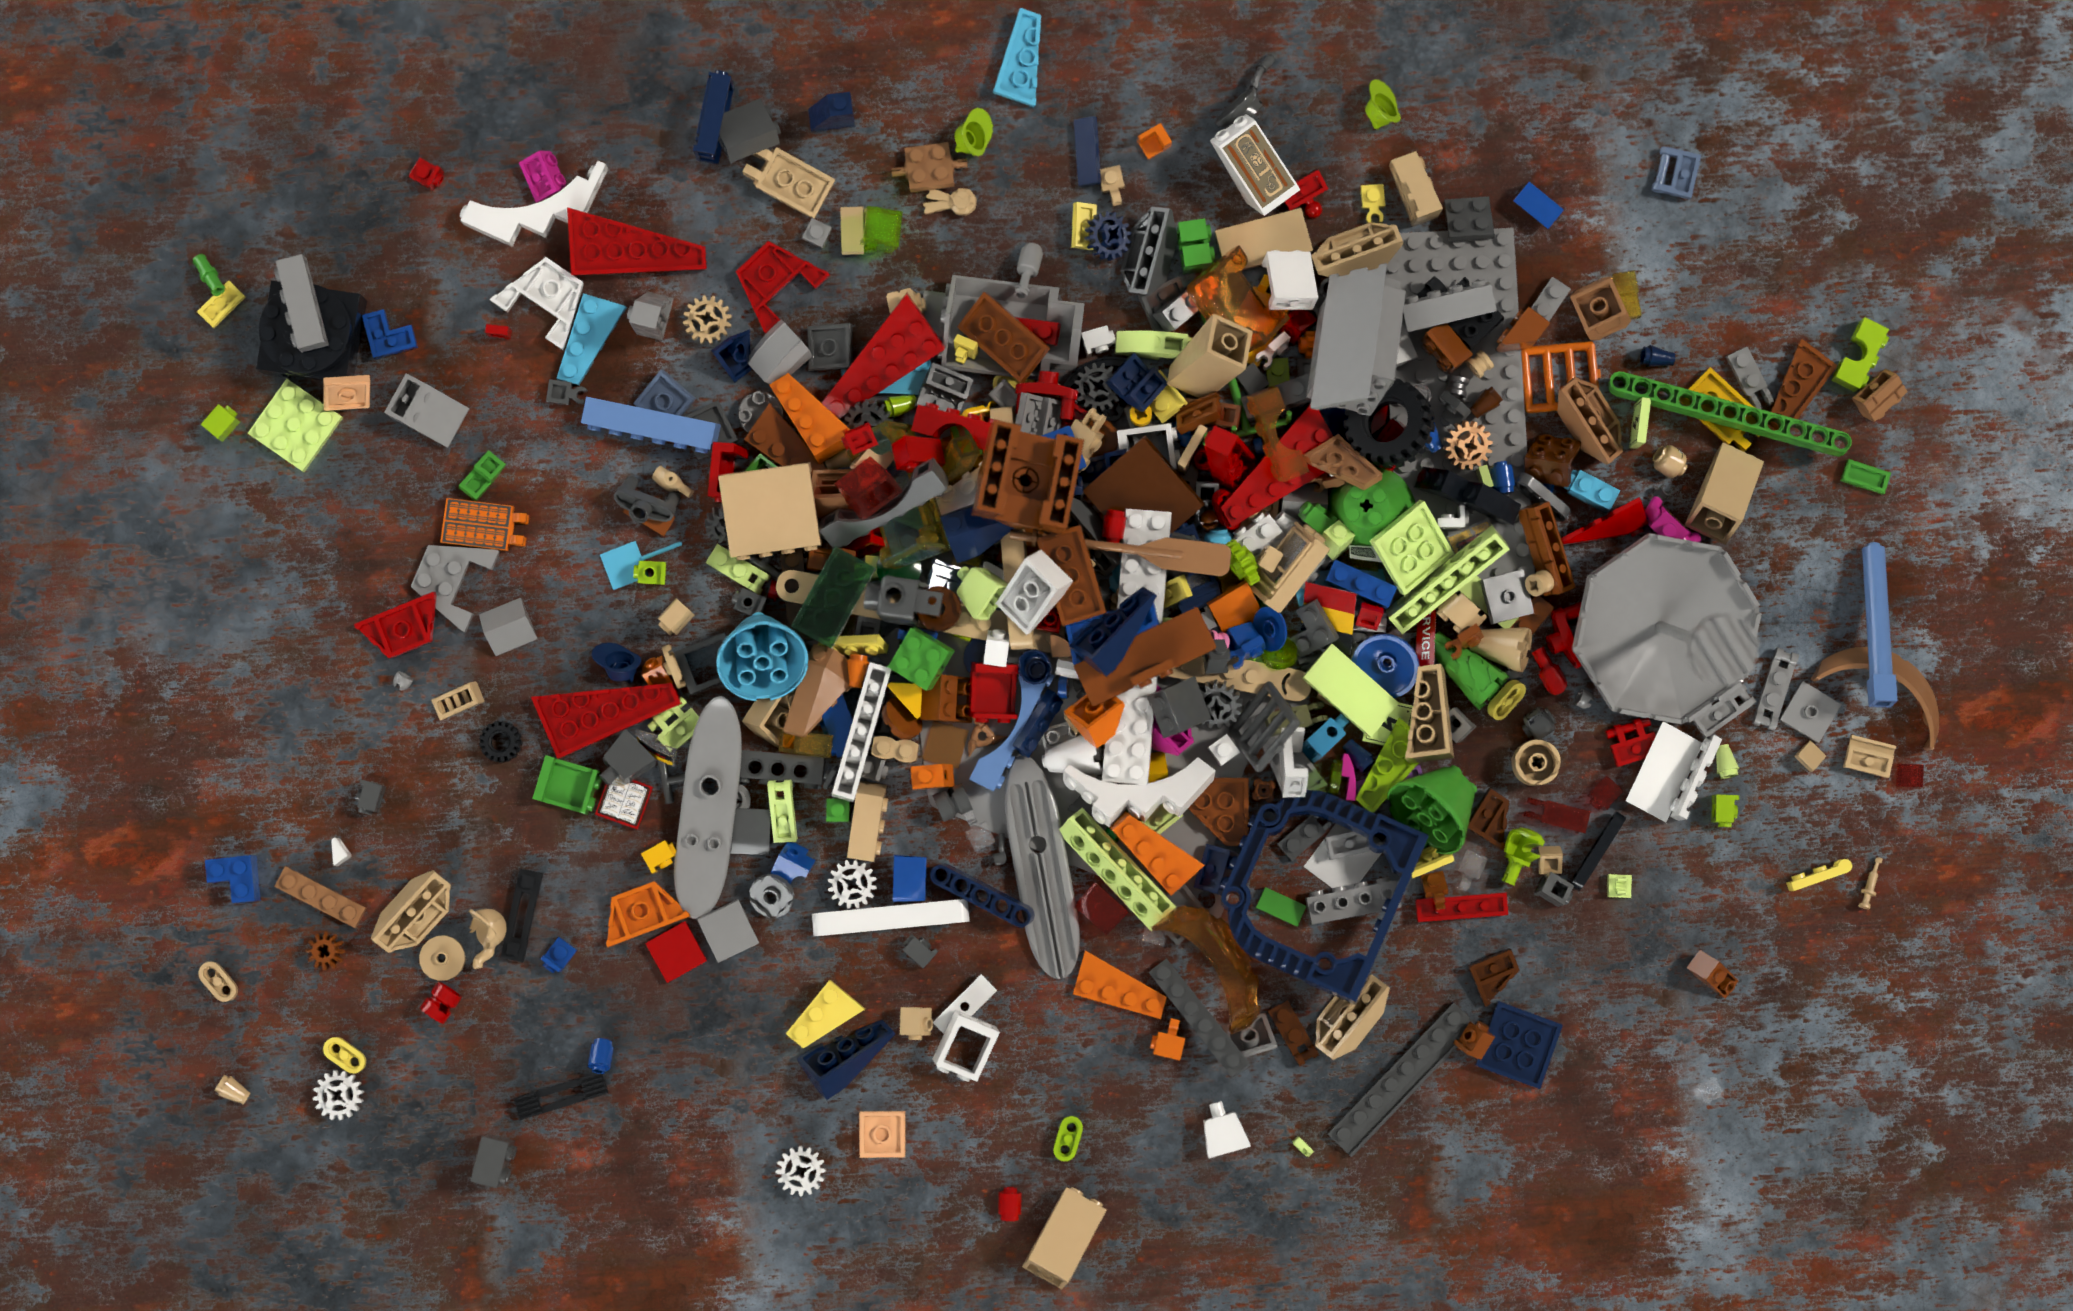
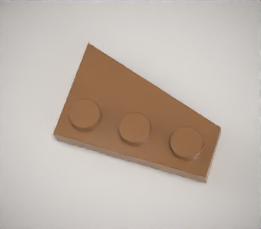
[1303,434,1382,490]

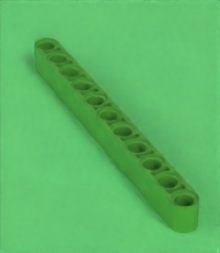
[1608,371,1852,457]

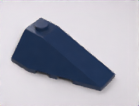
[940,507,1016,564]
[1069,587,1157,677]
[796,1020,895,1100]

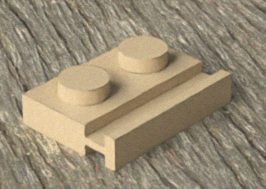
[1843,735,1896,778]

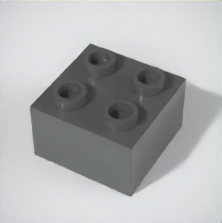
[470,1134,517,1188]

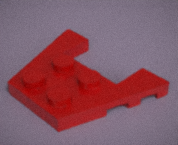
[736,241,830,334]

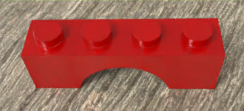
[911,402,994,450]

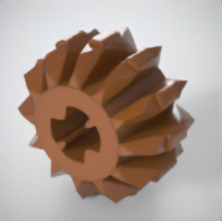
[306,932,346,971]

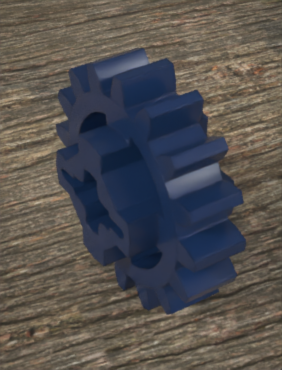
[1084,211,1131,261]

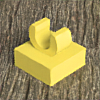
[953,334,979,364]

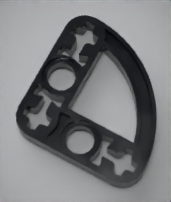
[1063,357,1128,423]

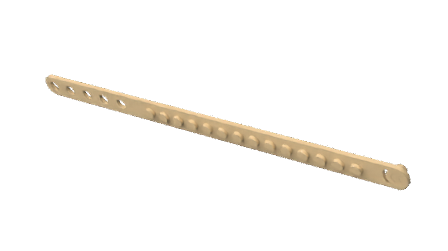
[776,570,1311,702]

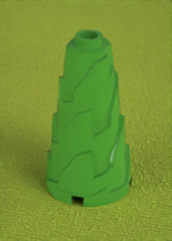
[1434,631,1509,710]

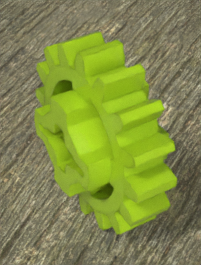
[1225,539,1260,586]

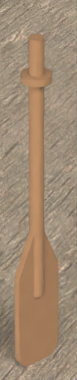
[1009,529,1231,576]

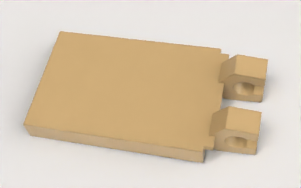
[742,147,836,219]

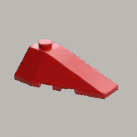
[1561,497,1648,546]

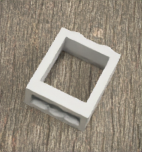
[1117,423,1180,469]
[933,1010,1000,1082]

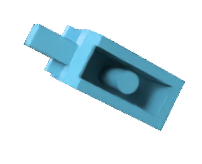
[1564,469,1620,514]

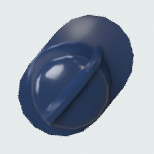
[591,642,641,683]

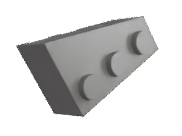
[627,291,674,341]

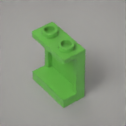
[532,755,602,815]

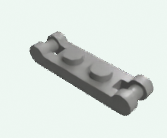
[1752,647,1799,731]

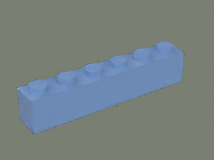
[581,397,721,454]

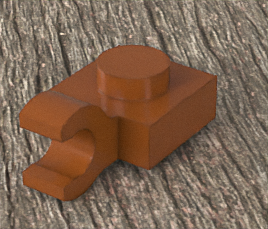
[1445,623,1484,660]
[1421,871,1448,910]

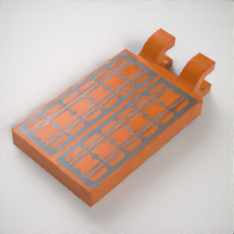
[440,498,530,551]

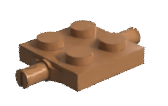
[891,142,968,193]

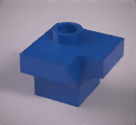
[770,842,816,885]

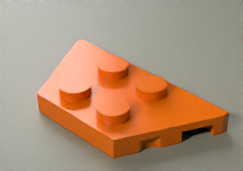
[606,881,690,947]

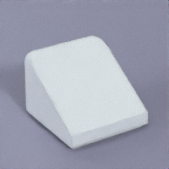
[331,838,352,866]

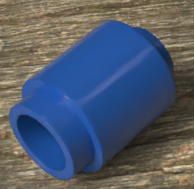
[1490,461,1516,494]
[588,1038,614,1074]

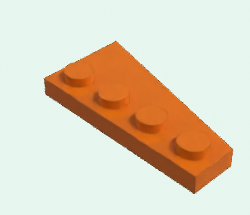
[1073,951,1167,1019]

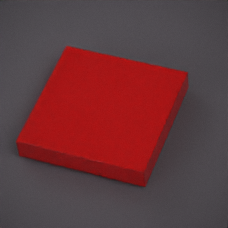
[645,921,708,983]

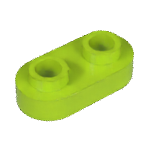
[1053,1116,1083,1161]

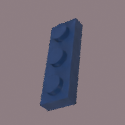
[1013,689,1063,758]

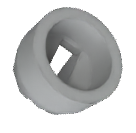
[393,671,413,690]
[1574,689,1594,709]

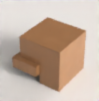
[812,469,858,519]

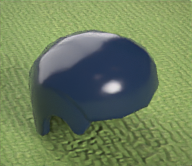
[1018,649,1052,685]

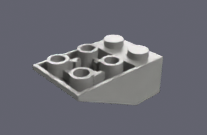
[384,373,469,448]

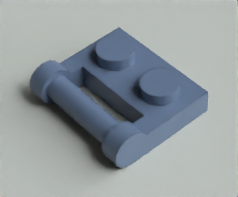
[1651,146,1701,200]

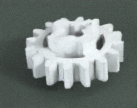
[828,860,877,909]
[313,1070,364,1120]
[776,1146,826,1196]

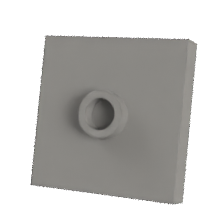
[1779,681,1842,743]

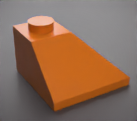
[1064,694,1125,748]

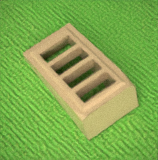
[431,681,484,720]

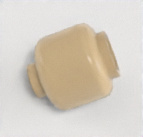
[1653,445,1687,478]

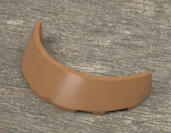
[1810,647,1939,751]

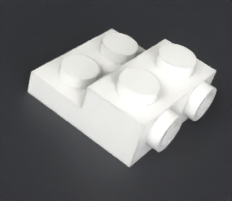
[1232,511,1286,573]

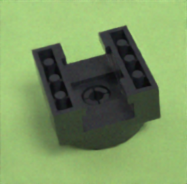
[256,280,367,380]

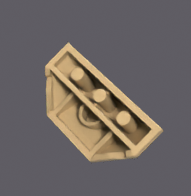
[1311,222,1404,277]
[371,870,451,953]
[1315,974,1390,1060]

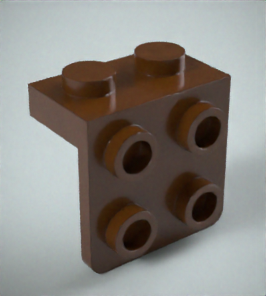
[1525,434,1581,487]

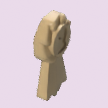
[923,188,977,216]

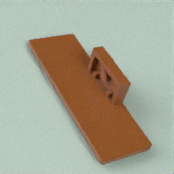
[1074,607,1216,706]

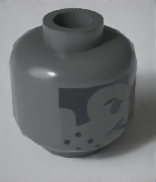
[1521,707,1557,740]

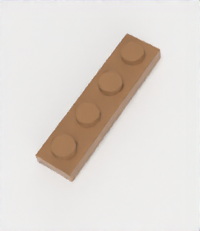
[274,866,367,928]

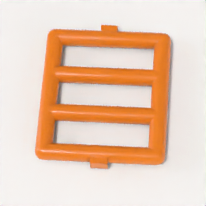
[1521,341,1601,413]

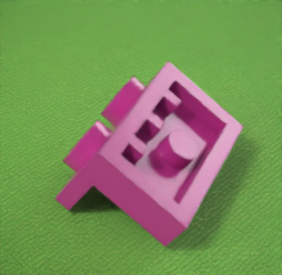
[519,150,566,203]

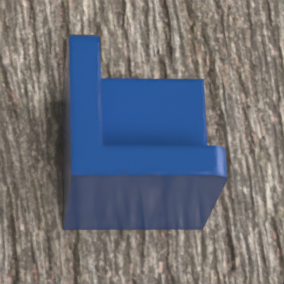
[1226,622,1259,658]

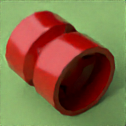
[420,981,463,1024]

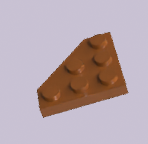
[1188,778,1249,846]

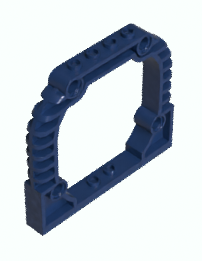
[1220,790,1429,1005]

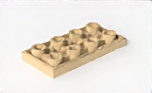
[1215,208,1313,275]

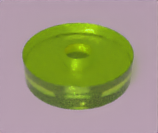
[1261,638,1297,670]
[1327,759,1343,796]

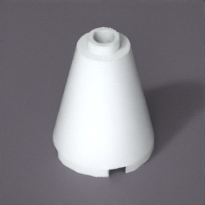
[1042,735,1105,775]

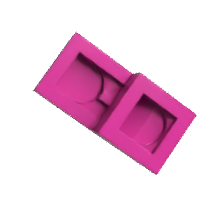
[1338,753,1356,802]

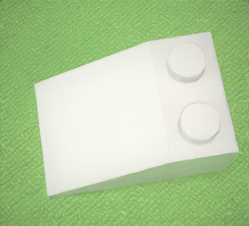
[996,550,1073,635]

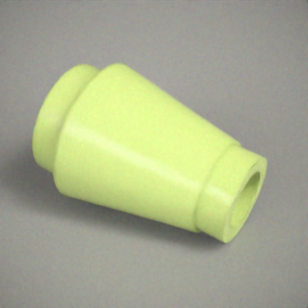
[1716,744,1739,779]

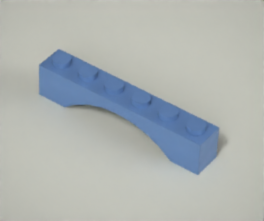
[969,668,1055,792]

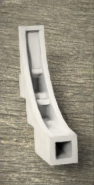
[1063,757,1216,827]

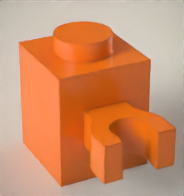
[1150,1018,1185,1060]

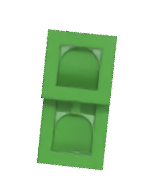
[459,450,506,502]

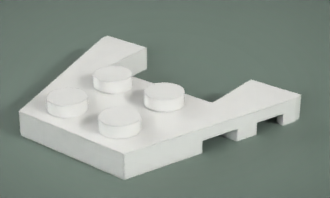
[490,257,584,350]

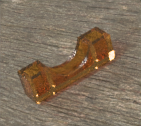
[1247,386,1309,482]

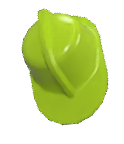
[1365,79,1401,129]
[954,108,993,157]

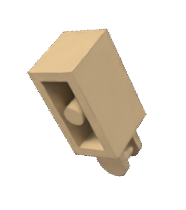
[1071,408,1106,473]

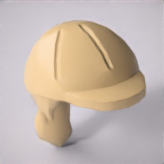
[468,908,507,969]

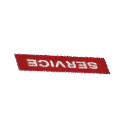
[1416,608,1436,667]

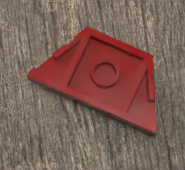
[354,592,437,659]

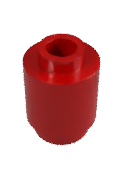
[1102,509,1126,543]
[998,1187,1022,1221]

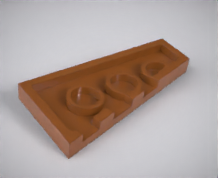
[1768,339,1838,430]
[744,403,828,479]

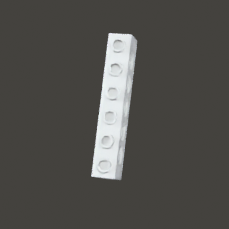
[831,662,891,802]

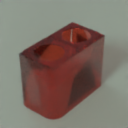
[1074,882,1129,936]

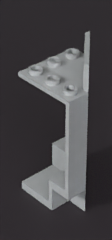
[1306,263,1406,416]
[923,275,1085,380]

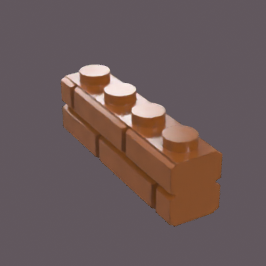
[1518,501,1576,596]

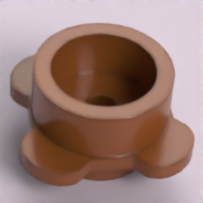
[1252,778,1276,803]

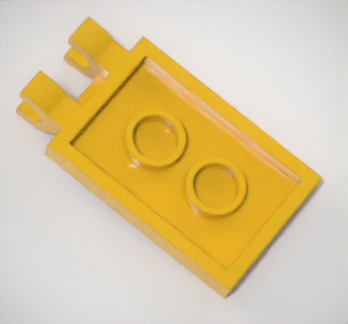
[1679,367,1760,452]

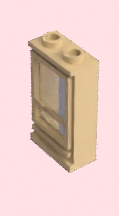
[1250,521,1330,613]

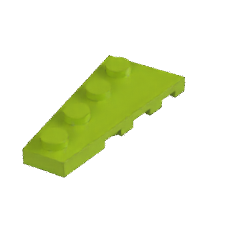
[1355,717,1420,813]

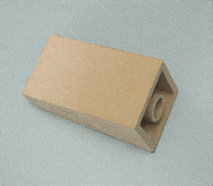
[1167,314,1253,398]
[1684,442,1764,545]
[1022,1187,1106,1289]

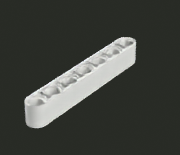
[811,899,970,936]

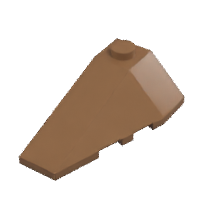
[783,644,851,738]

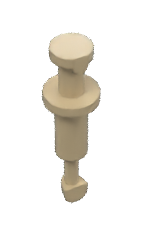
[1859,857,1883,909]

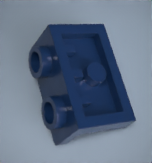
[1194,844,1239,896]

